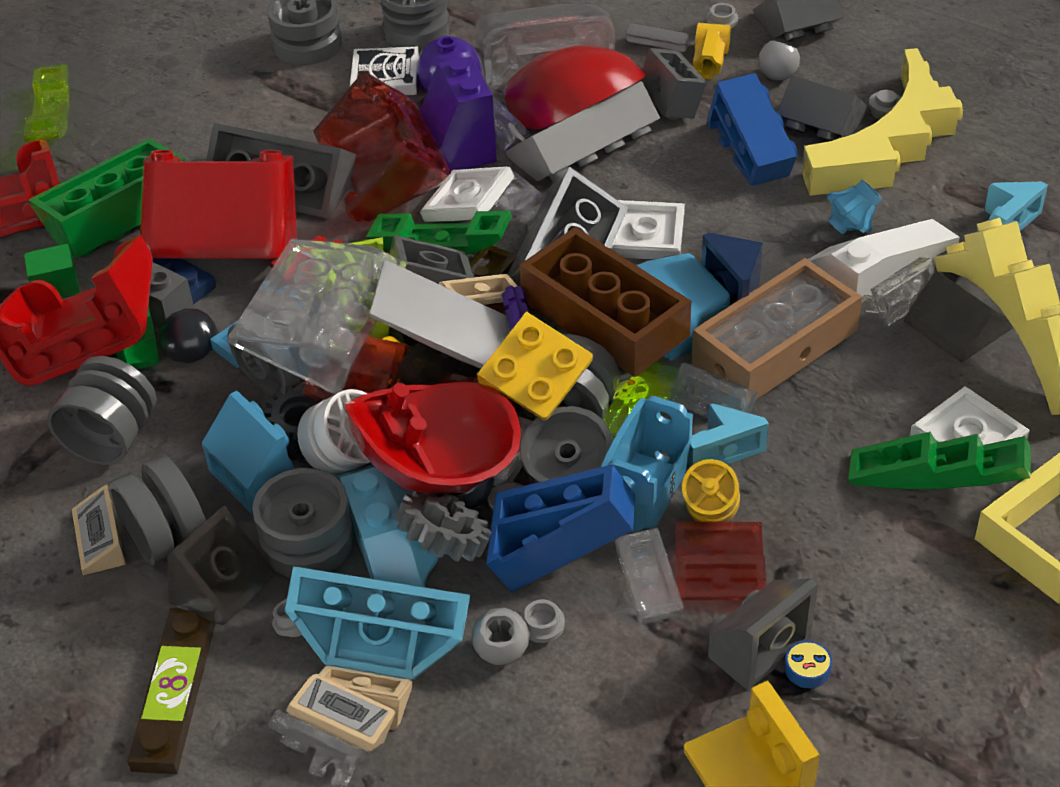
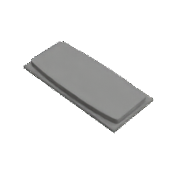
[368,260,510,368]

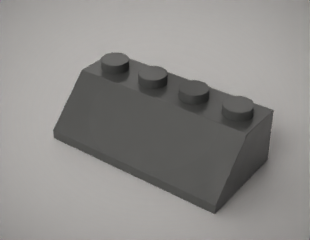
[206,123,356,219]
[508,167,628,308]

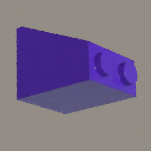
[411,56,497,178]

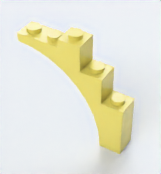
[802,48,963,196]
[934,218,1060,415]

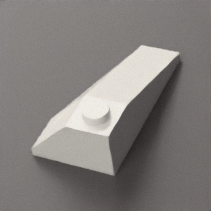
[808,219,960,303]

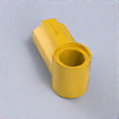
[693,23,731,79]

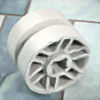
[297,389,370,475]

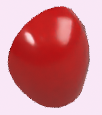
[505,45,647,129]
[344,382,521,494]

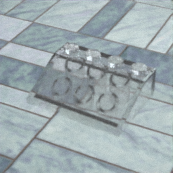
[226,239,408,394]

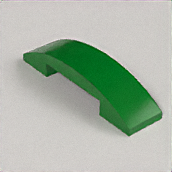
[366,210,512,255]

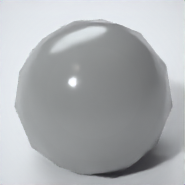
[758,40,800,80]
[471,608,530,665]

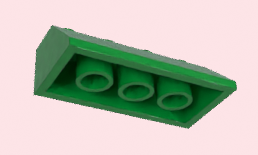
[29,138,186,259]

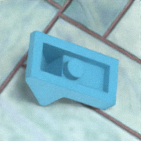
[985,182,1048,231]
[686,404,769,469]

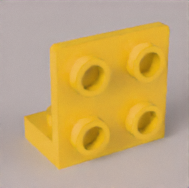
[477,312,593,421]
[684,681,820,787]

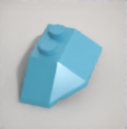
[334,464,439,588]
[285,566,470,680]

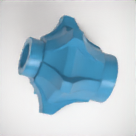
[827,180,883,234]

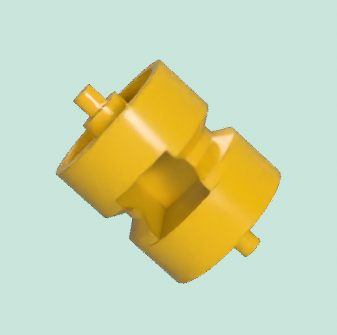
[682,459,740,527]

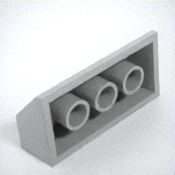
[505,81,660,182]

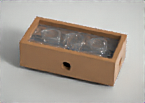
[692,258,862,406]

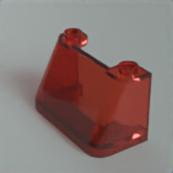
[313,70,451,222]

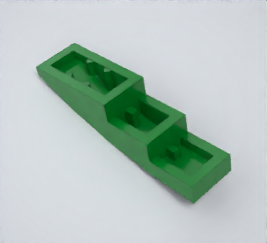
[848,431,1031,489]

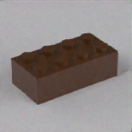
[519,227,692,377]

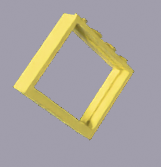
[975,453,1060,604]

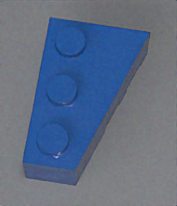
[706,73,797,186]
[486,464,635,592]

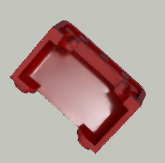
[0,138,60,237]
[140,150,297,259]
[0,235,153,386]

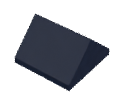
[701,233,763,317]

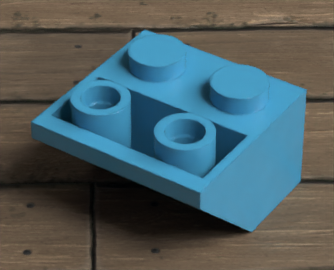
[202,390,294,517]

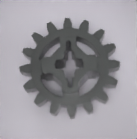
[395,492,491,562]

